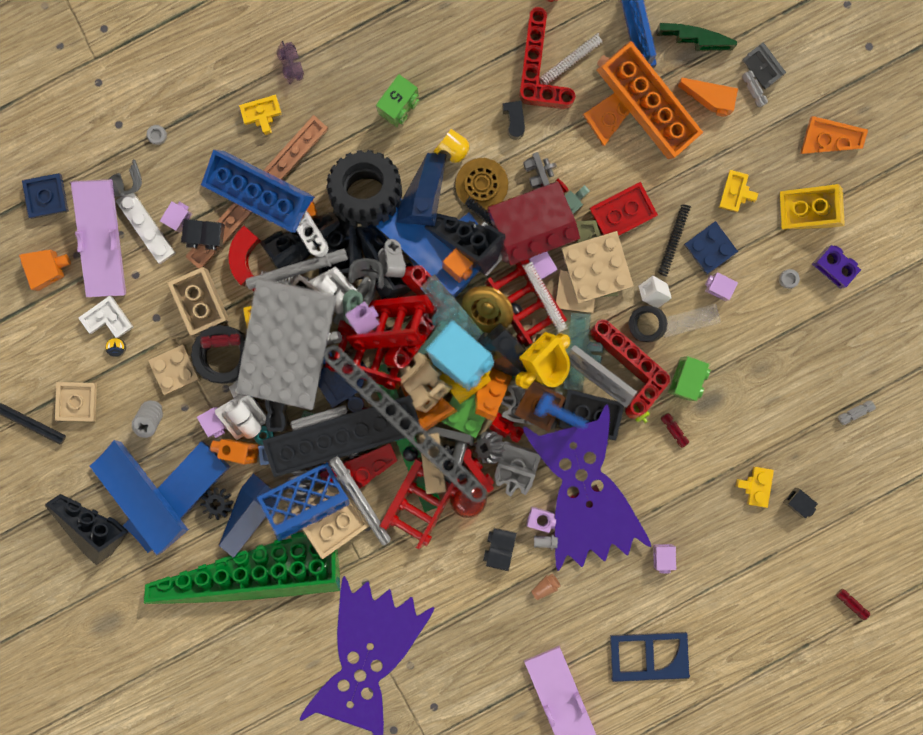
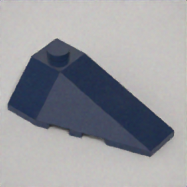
[219,473,280,558]

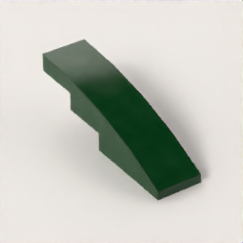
[657,23,737,51]

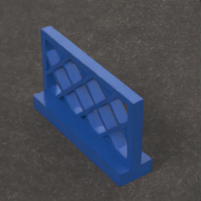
[621,0,657,67]
[533,394,587,428]
[257,462,349,541]

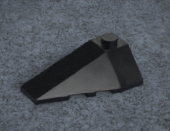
[424,213,506,275]
[356,224,414,299]
[45,494,128,566]

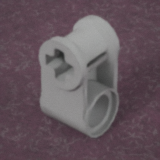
[378,239,406,277]

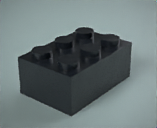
[558,389,624,441]

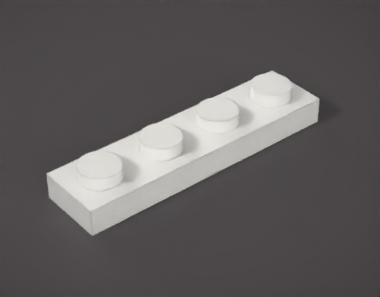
[116,193,176,264]

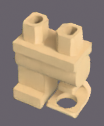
[399,353,452,413]

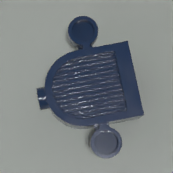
[318,350,367,412]

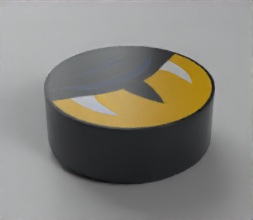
[105,338,126,357]

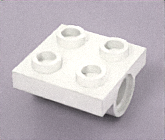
[309,267,357,314]
[215,394,267,440]

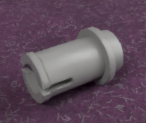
[534,535,558,550]

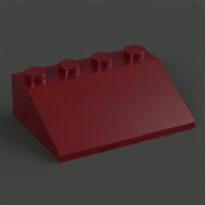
[487,181,580,265]

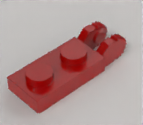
[463,447,495,492]

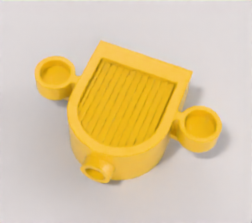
[515,332,570,389]

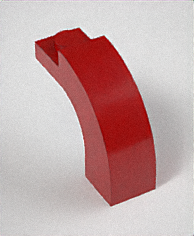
[229,226,261,292]

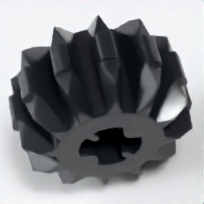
[200,487,234,520]

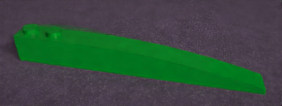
[144,532,340,604]

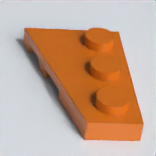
[475,368,512,421]

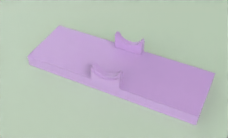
[71,180,126,297]
[524,646,596,735]

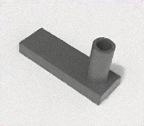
[420,426,475,465]

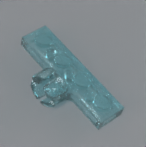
[421,274,483,341]
[563,313,603,391]

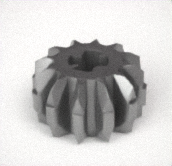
[474,431,506,464]

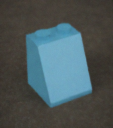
[426,321,494,391]

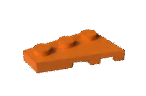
[583,93,630,146]
[800,116,868,154]
[400,383,457,431]

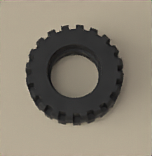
[326,150,402,227]

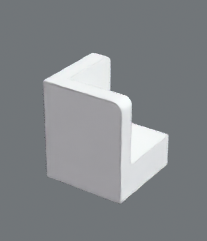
[639,276,671,308]

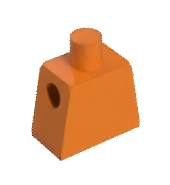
[19,250,71,291]
[210,439,260,464]

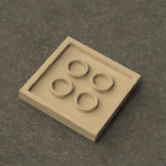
[561,231,634,303]
[290,480,369,559]

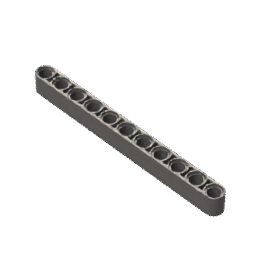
[324,346,486,502]

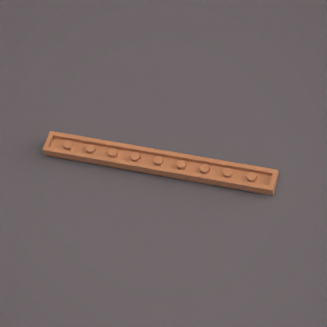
[185,115,329,269]

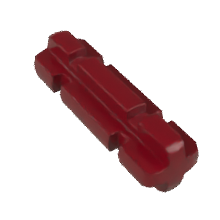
[201,334,240,348]
[661,413,689,448]
[836,589,870,621]

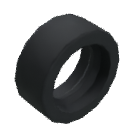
[628,306,668,342]

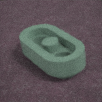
[342,289,363,327]

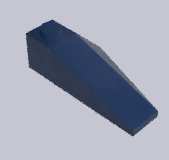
[397,153,446,226]

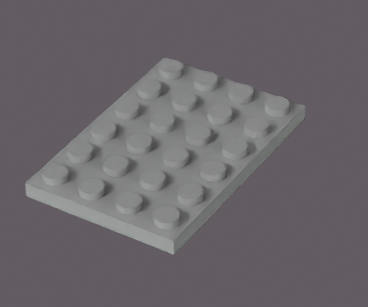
[236,278,336,410]

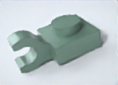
[565,185,590,214]

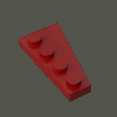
[319,443,398,489]

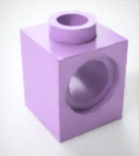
[160,201,192,233]
[529,252,558,280]
[705,272,738,301]
[345,301,380,334]
[197,407,226,438]
[526,506,557,533]
[653,544,676,574]

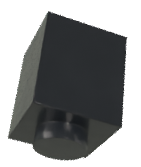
[783,488,818,519]

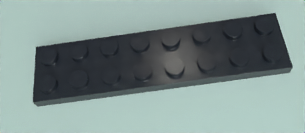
[262,395,421,478]

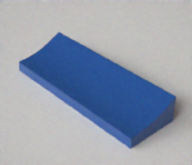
[201,150,315,232]
[375,198,479,298]
[90,440,189,555]
[123,441,231,553]

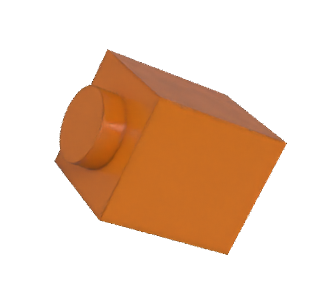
[442,249,473,283]

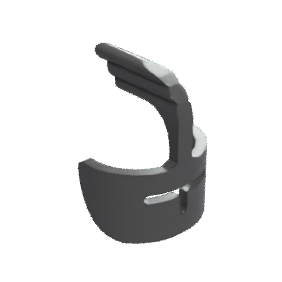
[108,159,142,198]
[349,259,384,306]

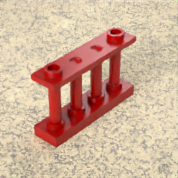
[484,259,567,347]
[346,295,434,350]
[325,320,408,390]
[380,457,460,549]

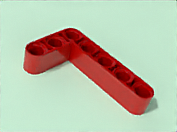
[519,7,576,109]
[384,265,451,368]
[590,319,670,419]

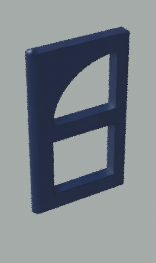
[610,632,690,682]

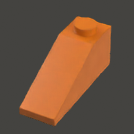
[677,77,738,117]

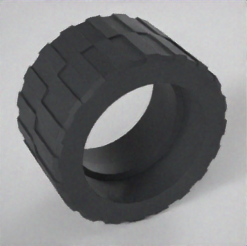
[191,325,247,384]

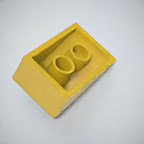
[780,184,845,230]

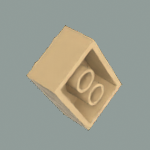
[167,267,230,337]

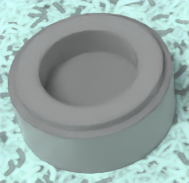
[147,125,167,145]
[779,269,800,289]

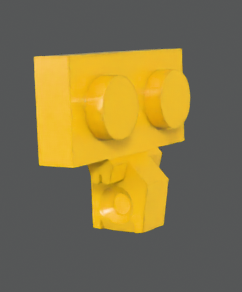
[239,95,282,135]
[719,170,759,213]
[735,466,774,508]

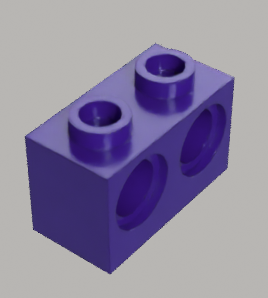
[812,245,861,289]

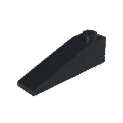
[319,209,364,281]
[259,212,340,269]
[479,323,540,384]

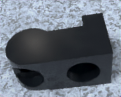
[502,101,525,140]

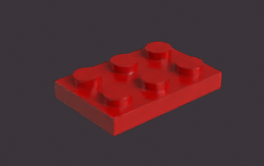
[589,181,658,236]

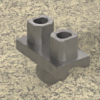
[523,152,557,189]

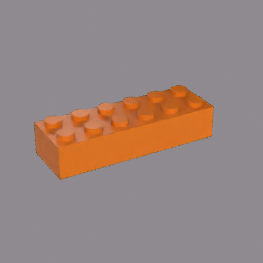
[596,41,703,159]

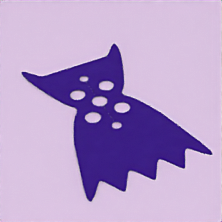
[523,404,651,571]
[300,576,434,735]

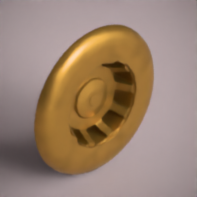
[455,158,509,211]
[461,286,513,333]

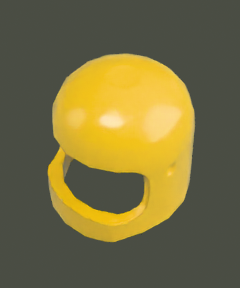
[433,129,470,163]

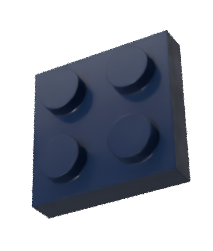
[22,173,69,219]
[684,221,738,275]

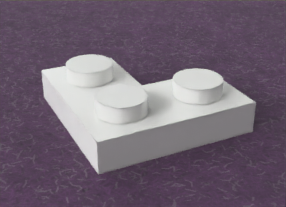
[79,296,133,338]

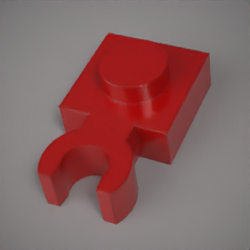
[489,412,524,443]

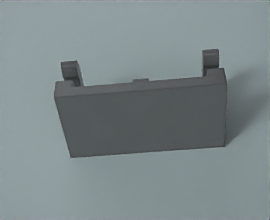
[742,42,786,90]

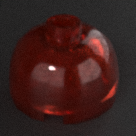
[449,479,487,518]

